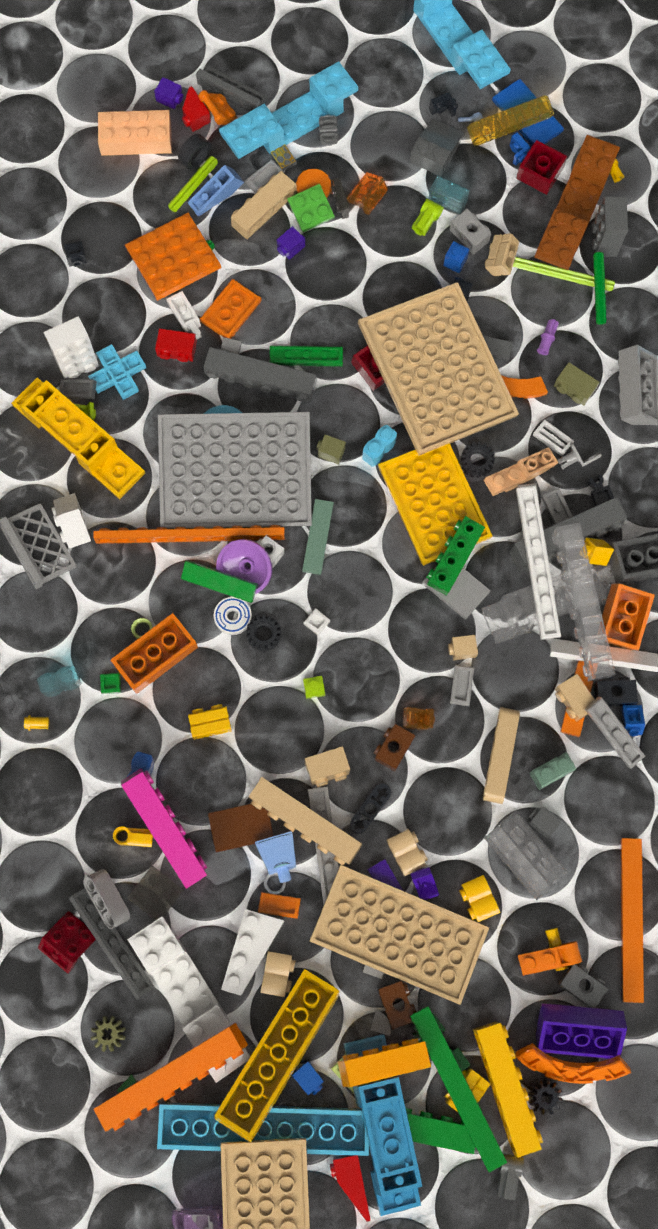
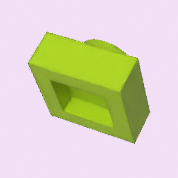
[303,676,325,699]

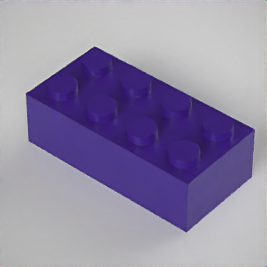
[536,1003,627,1059]

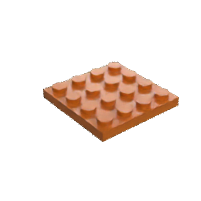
[125,213,221,301]

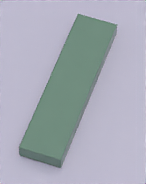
[302,499,334,575]

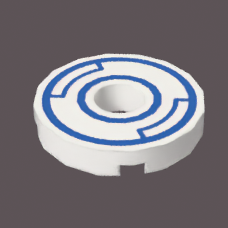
[213,597,252,635]

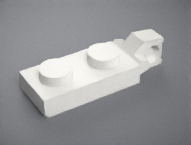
[166,291,202,339]

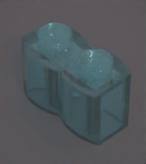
[37,666,82,697]

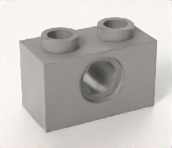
[450,209,491,255]

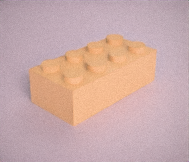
[98,110,172,156]

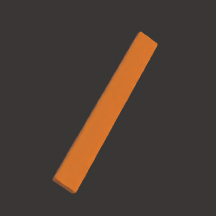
[621,838,644,1003]

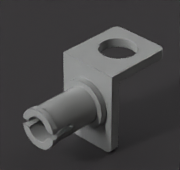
[557,442,602,469]

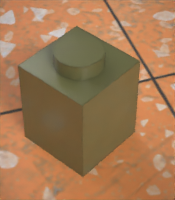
[316,435,346,465]

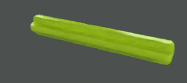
[168,156,218,212]

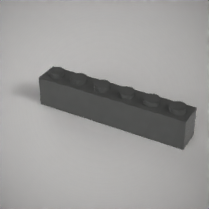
[204,347,316,402]

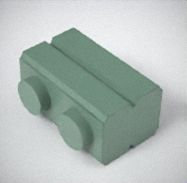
[530,752,576,790]

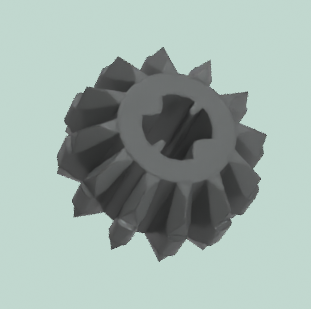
[319,115,338,146]

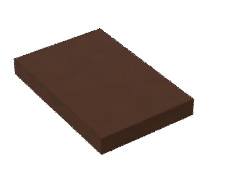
[208,804,273,853]

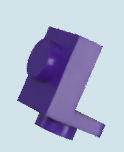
[410,867,439,900]

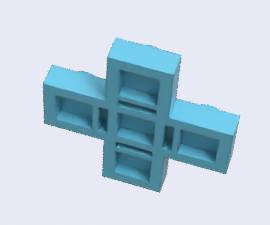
[88,344,146,400]

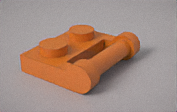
[198,90,238,125]

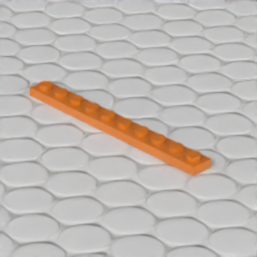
[93,525,285,544]

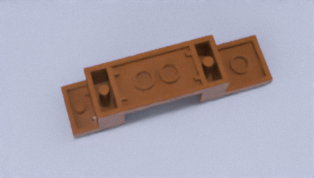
[535,135,620,270]

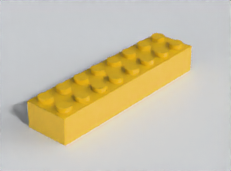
[214,969,340,1142]

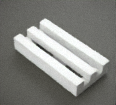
[533,419,574,457]

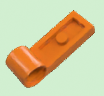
[518,941,582,976]

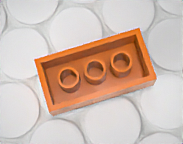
[111,613,198,694]

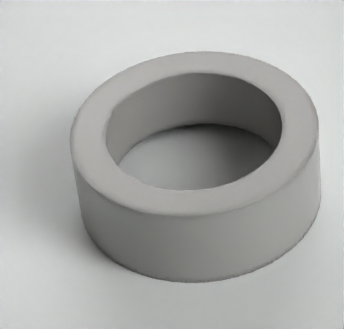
[264,873,286,894]

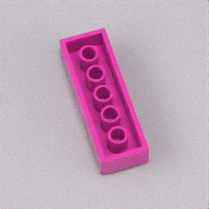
[121,769,207,889]

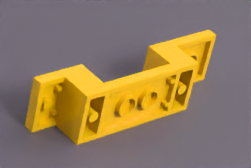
[11,378,145,499]

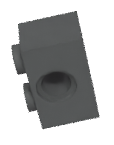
[558,963,608,1008]

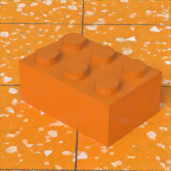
[595,584,655,651]

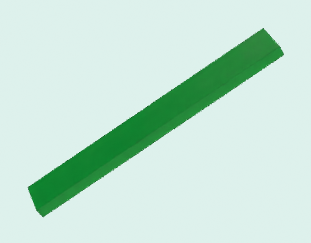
[410,1006,507,1173]

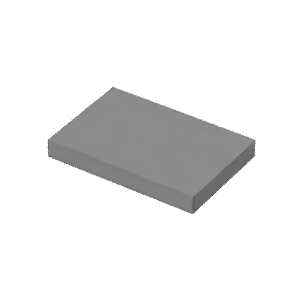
[422,566,490,620]

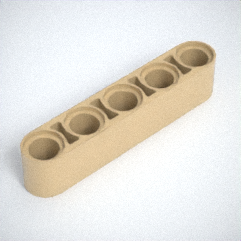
[483,707,520,804]

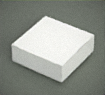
[304,608,330,636]

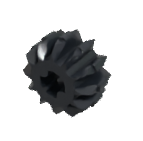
[528,1078,563,1115]

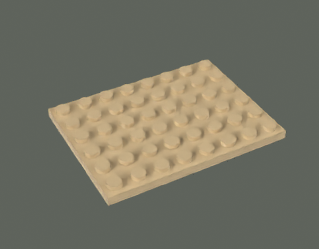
[357,282,519,456]

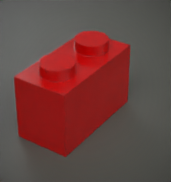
[155,328,197,362]

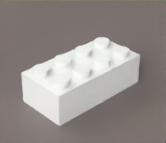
[44,316,99,379]

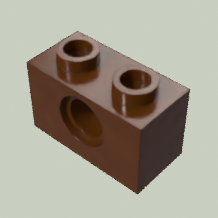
[374,724,416,772]
[378,981,417,1029]

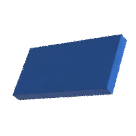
[492,79,564,146]

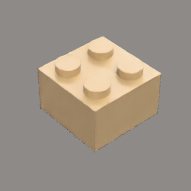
[305,746,350,788]

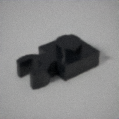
[588,474,614,506]

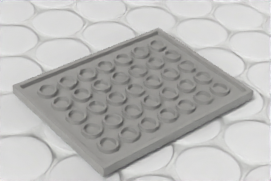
[158,412,312,529]

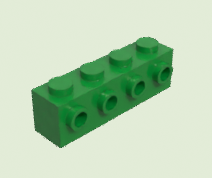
[426,516,485,596]

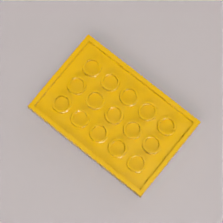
[378,444,492,566]

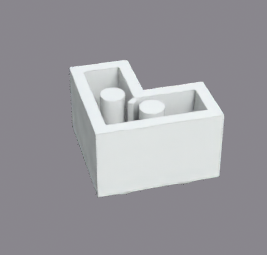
[52,493,91,548]

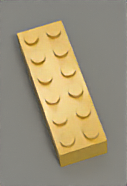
[473,1021,543,1157]

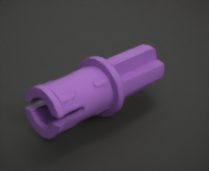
[537,319,559,355]

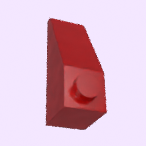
[330,1155,371,1222]

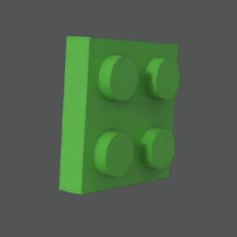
[287,184,335,233]

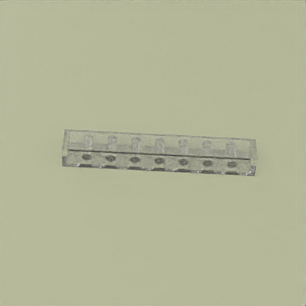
[552,523,616,682]

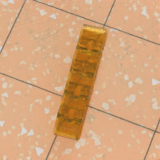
[467,96,555,146]

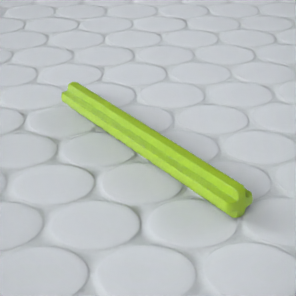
[513,256,615,291]

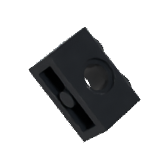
[594,677,638,707]

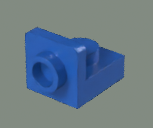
[510,132,531,166]
[621,705,645,736]

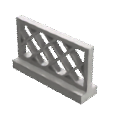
[0,503,77,589]

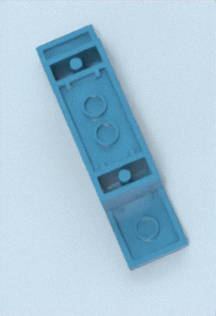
[344,1034,422,1216]

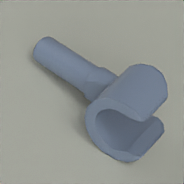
[458,112,484,127]

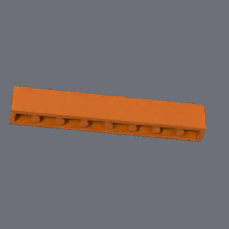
[94,1023,248,1132]

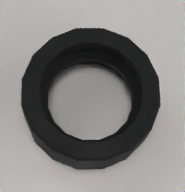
[178,134,211,170]

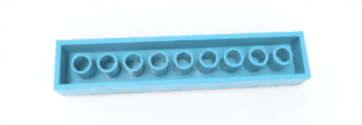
[157,1102,369,1156]

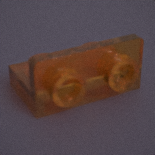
[346,172,388,215]

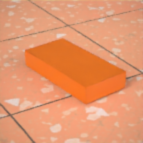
[258,892,301,919]

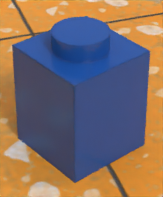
[443,241,470,273]
[292,1061,324,1095]

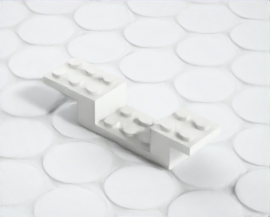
[127,916,251,1083]

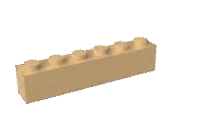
[249,777,362,865]

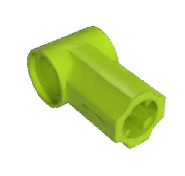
[412,198,444,236]

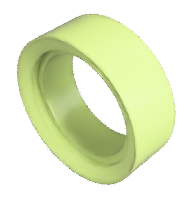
[131,618,153,639]

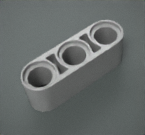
[83,869,130,929]

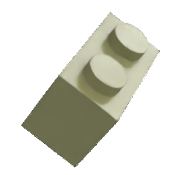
[554,363,600,406]

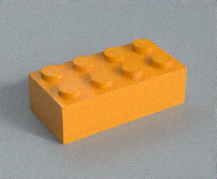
[337,1038,431,1087]

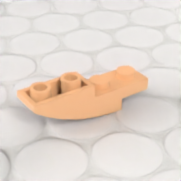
[484,447,558,496]

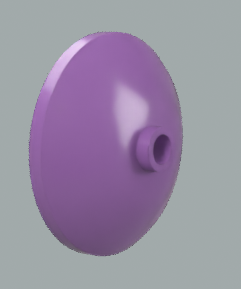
[216,539,272,594]

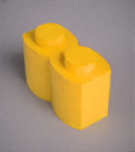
[459,875,500,923]

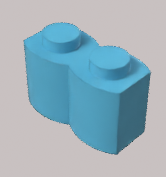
[362,425,397,467]

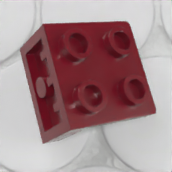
[38,911,96,974]

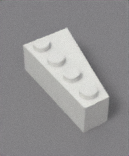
[221,909,285,996]

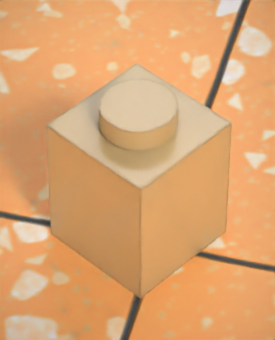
[448,635,478,660]

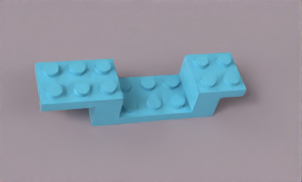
[413,0,511,89]
[219,61,358,159]

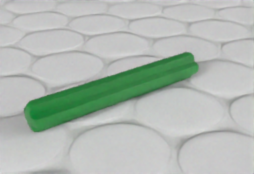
[593,252,607,325]

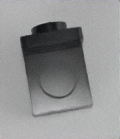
[429,92,458,117]
[64,241,87,267]

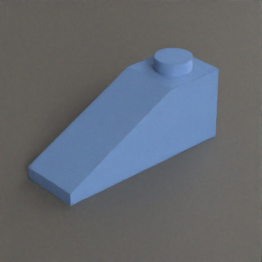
[187,165,244,216]

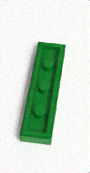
[269,346,343,367]
[181,560,258,603]

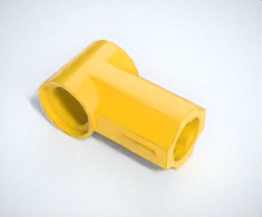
[113,826,153,847]

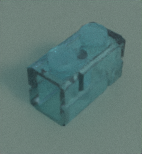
[428,176,470,214]

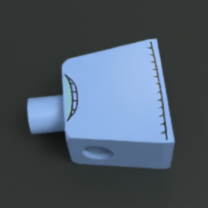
[255,831,296,883]

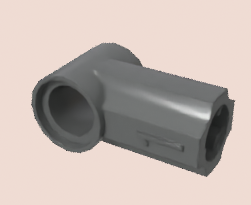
[497,1153,524,1200]

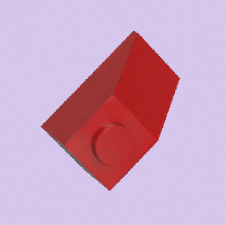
[182,86,211,132]

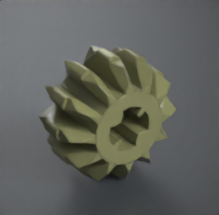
[91,1016,126,1052]

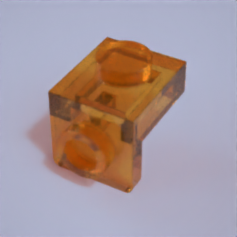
[403,707,435,730]

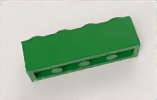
[405,1107,475,1154]

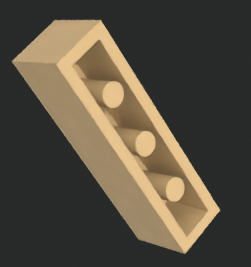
[231,171,297,239]

